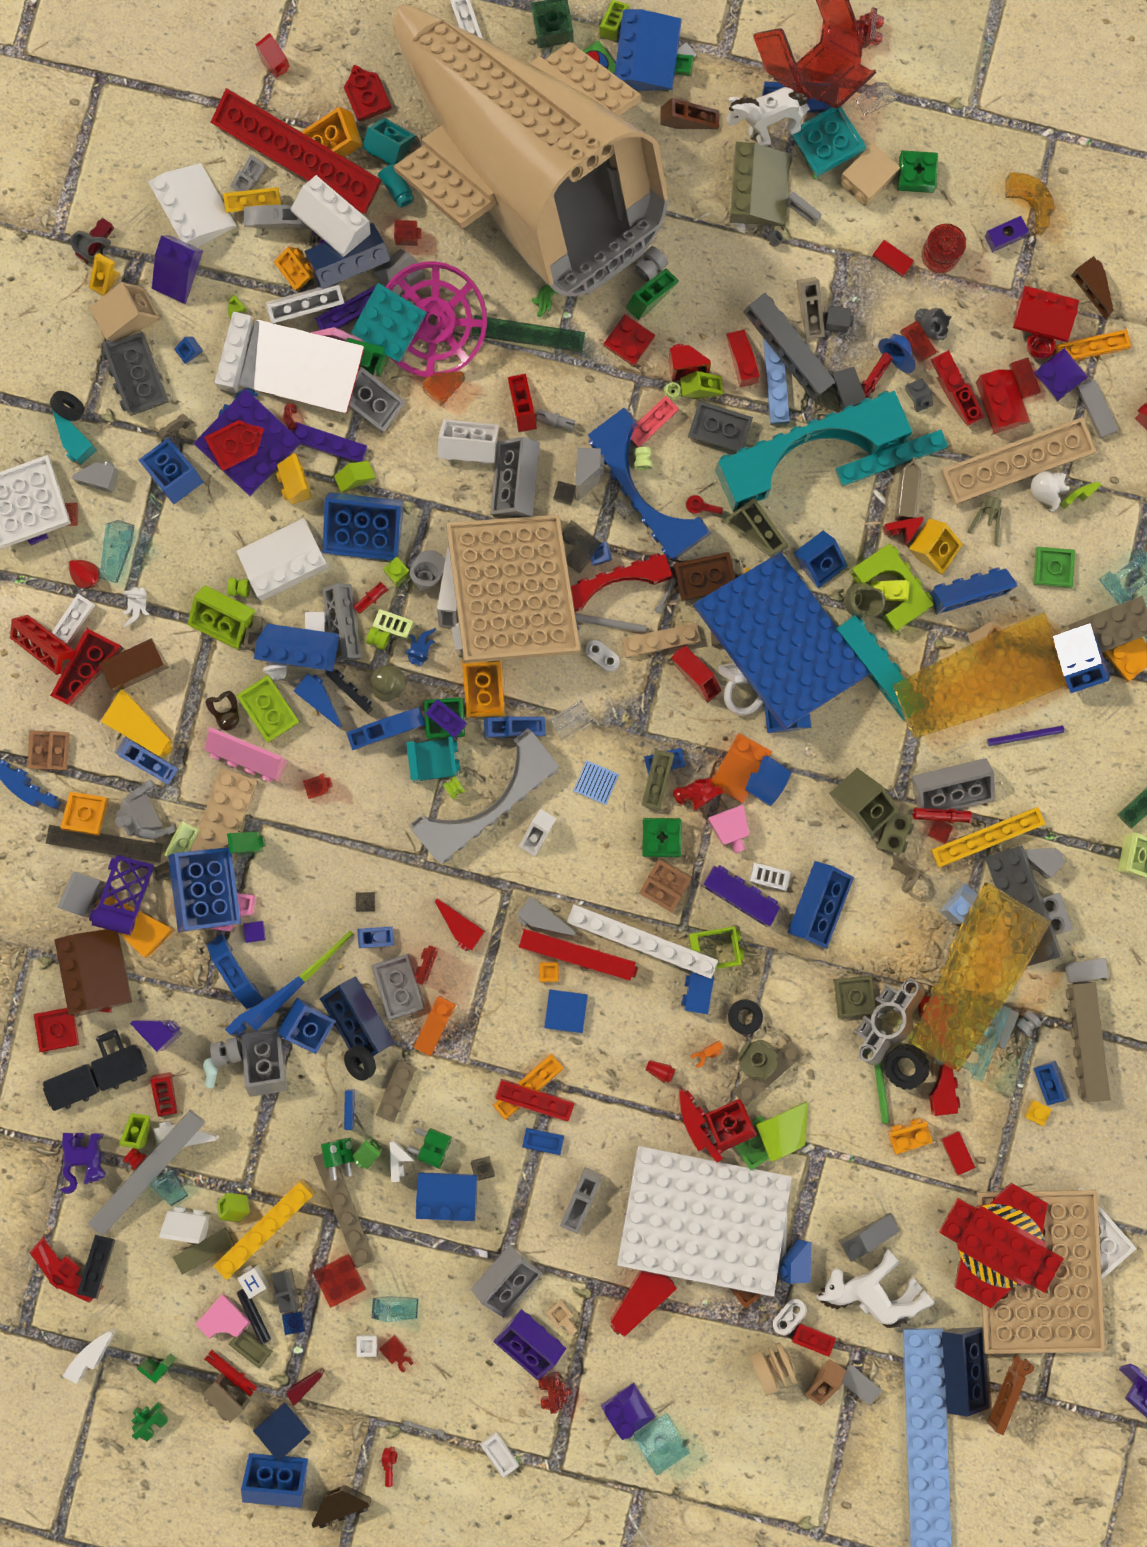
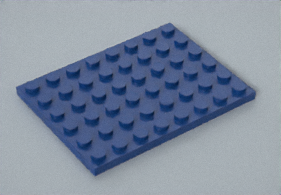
[693,552,870,730]

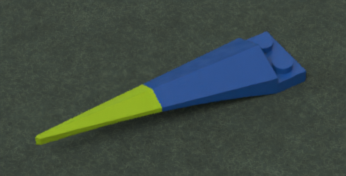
[225,931,353,1037]

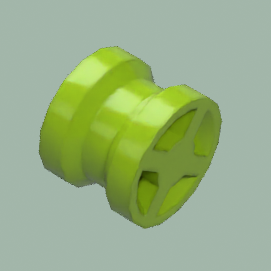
[442,776,465,800]

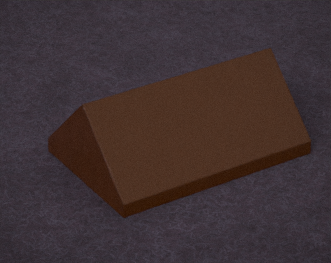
[99,638,169,692]

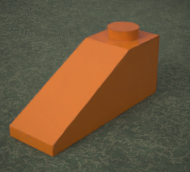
[413,996,457,1057]

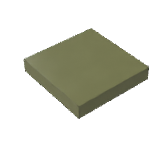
[833,975,876,1018]

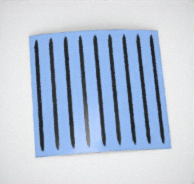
[573,760,619,805]

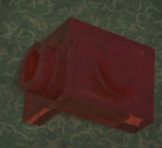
[303,773,333,799]

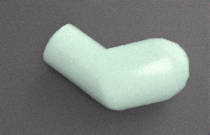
[203,1058,218,1088]

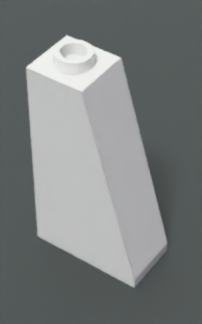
[437,548,458,628]

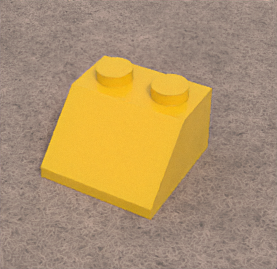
[276,453,312,505]
[909,518,963,575]

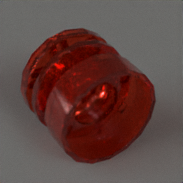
[921,223,966,273]

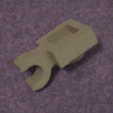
[243,616,264,649]

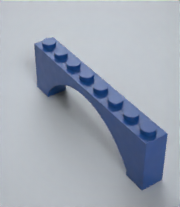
[588,408,712,560]

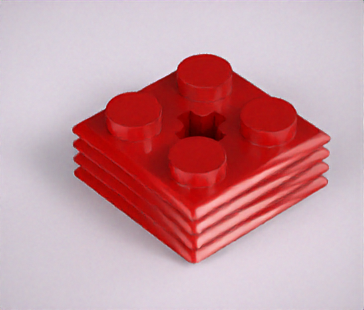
[705,1099,757,1152]

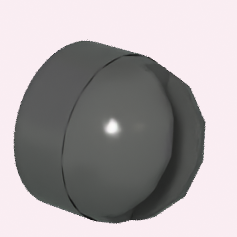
[767,229,784,247]

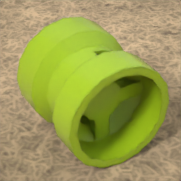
[227,577,250,598]
[366,626,391,651]

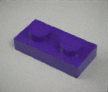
[425,699,467,738]

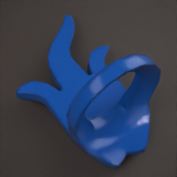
[406,628,436,666]

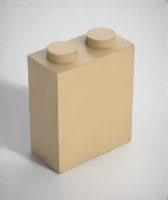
[840,143,900,206]

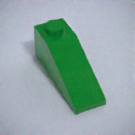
[625,268,679,320]
[227,832,266,856]

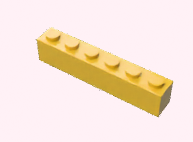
[214,1179,316,1280]

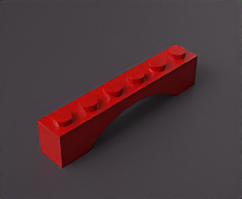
[570,553,672,612]
[918,995,960,1116]

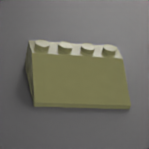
[729,142,790,226]

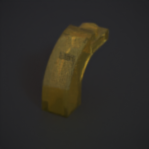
[1005,172,1055,235]

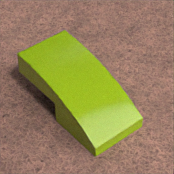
[1060,482,1102,509]

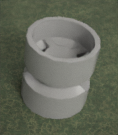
[633,246,668,282]
[210,1037,243,1068]

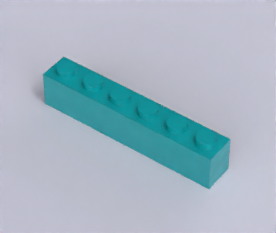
[836,615,925,722]

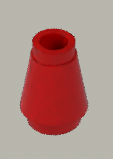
[645,1060,676,1084]

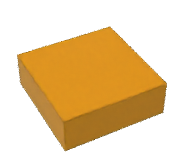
[539,962,559,982]

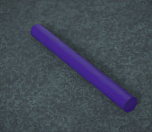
[987,725,1064,746]

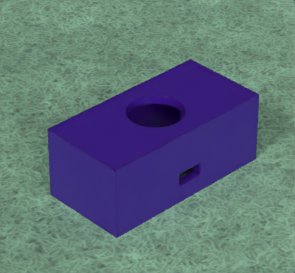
[984,216,1029,253]

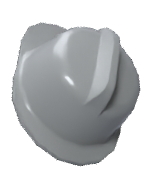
[409,550,445,592]

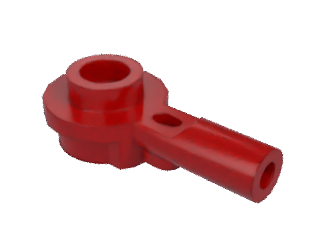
[686,495,723,515]
[382,1446,398,1487]

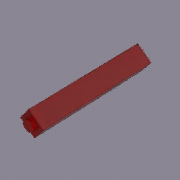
[519,929,638,981]

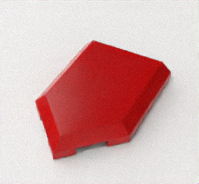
[344,65,392,122]
[204,420,264,471]

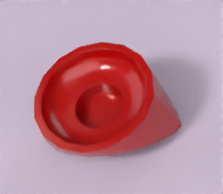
[69,560,100,589]

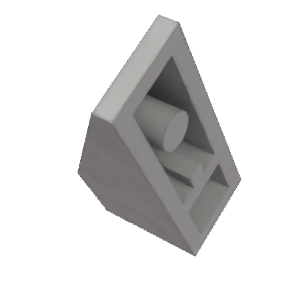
[517,896,576,936]

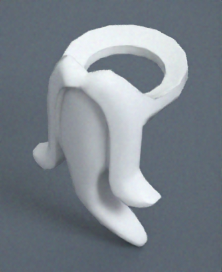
[123,587,150,627]
[263,662,287,681]

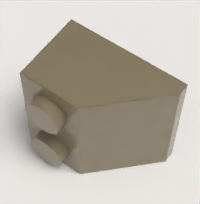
[202,1374,251,1423]

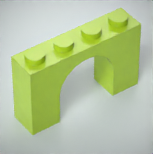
[849,543,934,634]

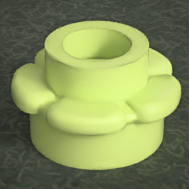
[664,382,682,401]

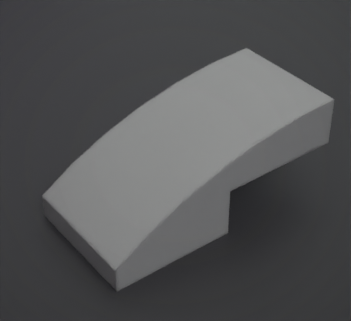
[230,155,268,192]
[1065,958,1109,983]

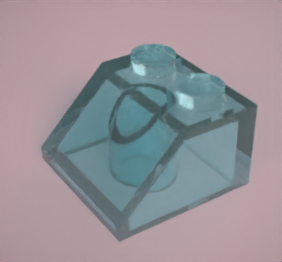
[634,1413,690,1476]

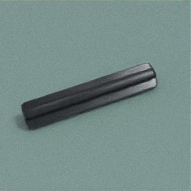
[237,1288,271,1344]

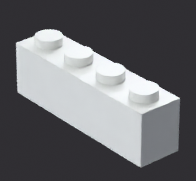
[266,283,344,324]
[214,312,255,394]

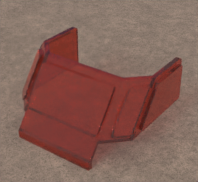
[753,0,877,108]

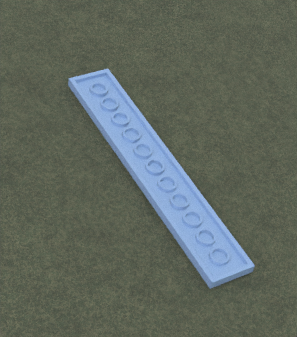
[903,1328,951,1547]

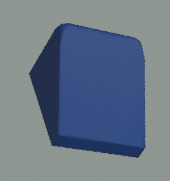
[174,337,203,364]

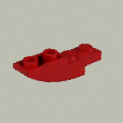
[931,350,985,426]
[679,1088,723,1163]

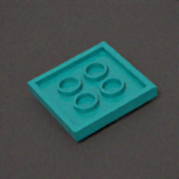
[790,103,866,177]
[351,283,427,362]

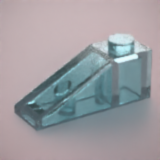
[99,520,135,583]

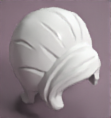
[1031,471,1070,512]

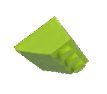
[187,585,255,650]

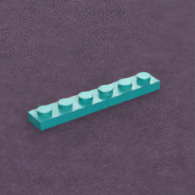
[835,429,948,487]

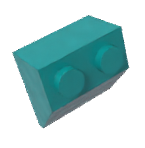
[362,118,416,165]

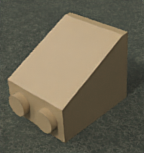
[90,282,160,341]

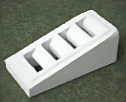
[749,863,791,891]

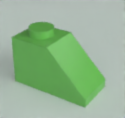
[352,1137,384,1169]

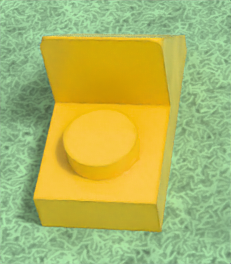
[89,253,119,296]

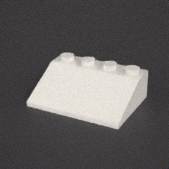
[148,163,237,248]
[237,518,329,601]

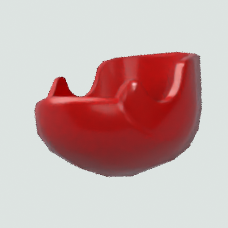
[1027,334,1056,360]

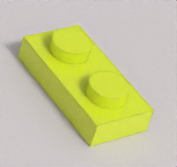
[871,580,910,601]

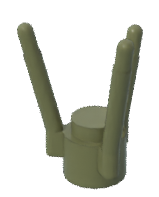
[968,496,1002,546]

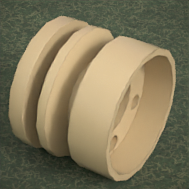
[749,1342,797,1396]

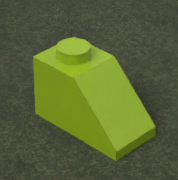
[680,371,724,399]
[119,1113,151,1149]

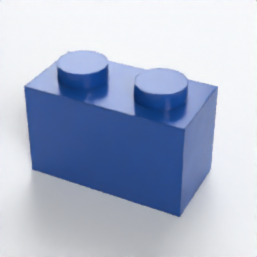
[681,972,714,1015]

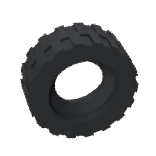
[884,1044,930,1090]

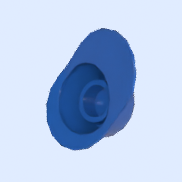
[878,334,916,373]

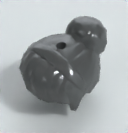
[914,308,952,341]

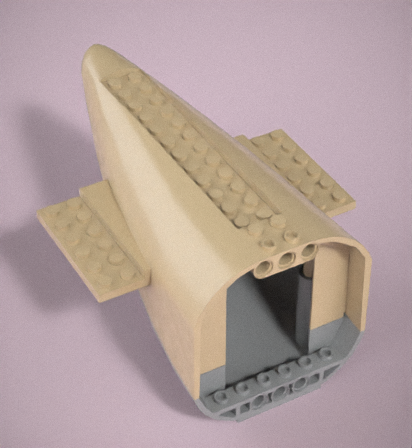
[392,4,668,296]

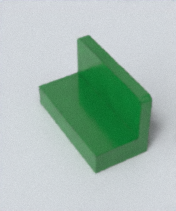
[137,1354,177,1384]

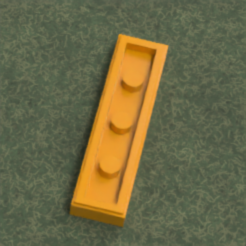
[1054,329,1132,361]
[493,1053,564,1120]

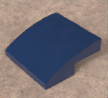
[253,1402,310,1462]

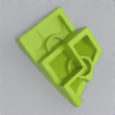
[755,1101,808,1162]

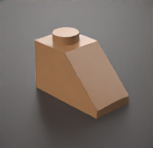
[804,1359,846,1406]

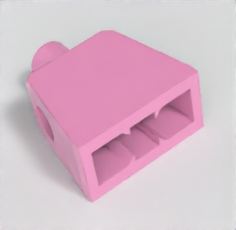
[707,805,749,853]

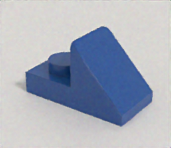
[357,926,394,948]

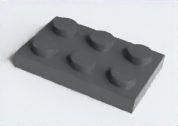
[688,401,753,453]

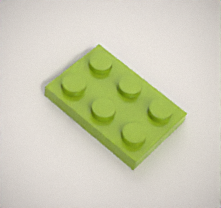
[236,675,300,744]

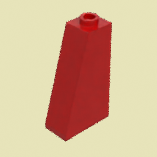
[610,1270,677,1337]

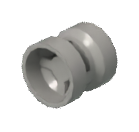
[1015,1009,1042,1037]

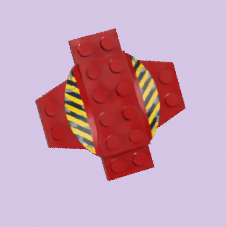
[938,1182,1064,1308]

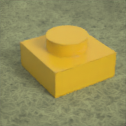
[1024,1100,1052,1127]

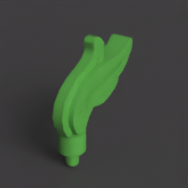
[532,284,559,317]

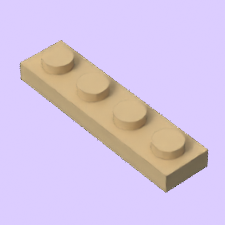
[622,623,701,658]

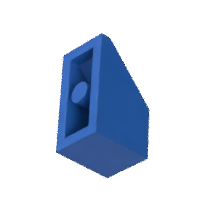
[779,1239,812,1284]

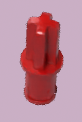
[354,582,388,614]

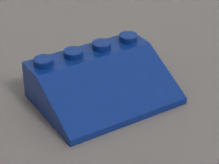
[614,9,682,91]
[322,492,404,561]
[168,847,241,933]

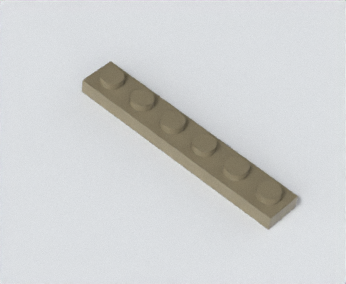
[313,1153,375,1268]

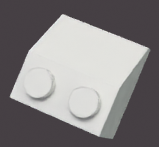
[159,1206,210,1244]

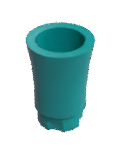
[377,163,414,208]

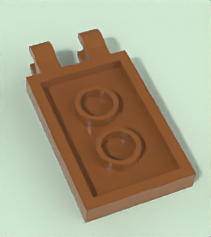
[987,1354,1034,1435]

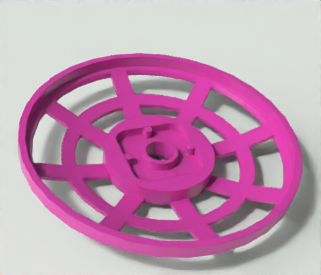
[386,261,487,377]

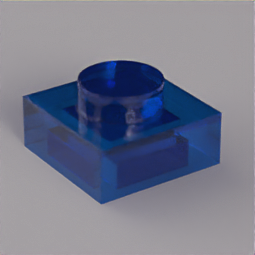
[282,1310,306,1335]

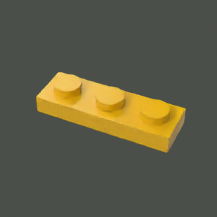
[223,187,282,213]

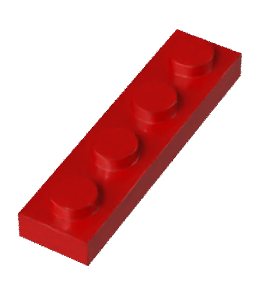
[494,1079,575,1122]

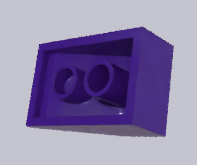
[151,235,204,304]

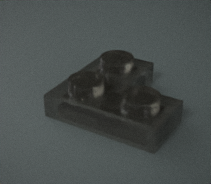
[562,520,602,573]

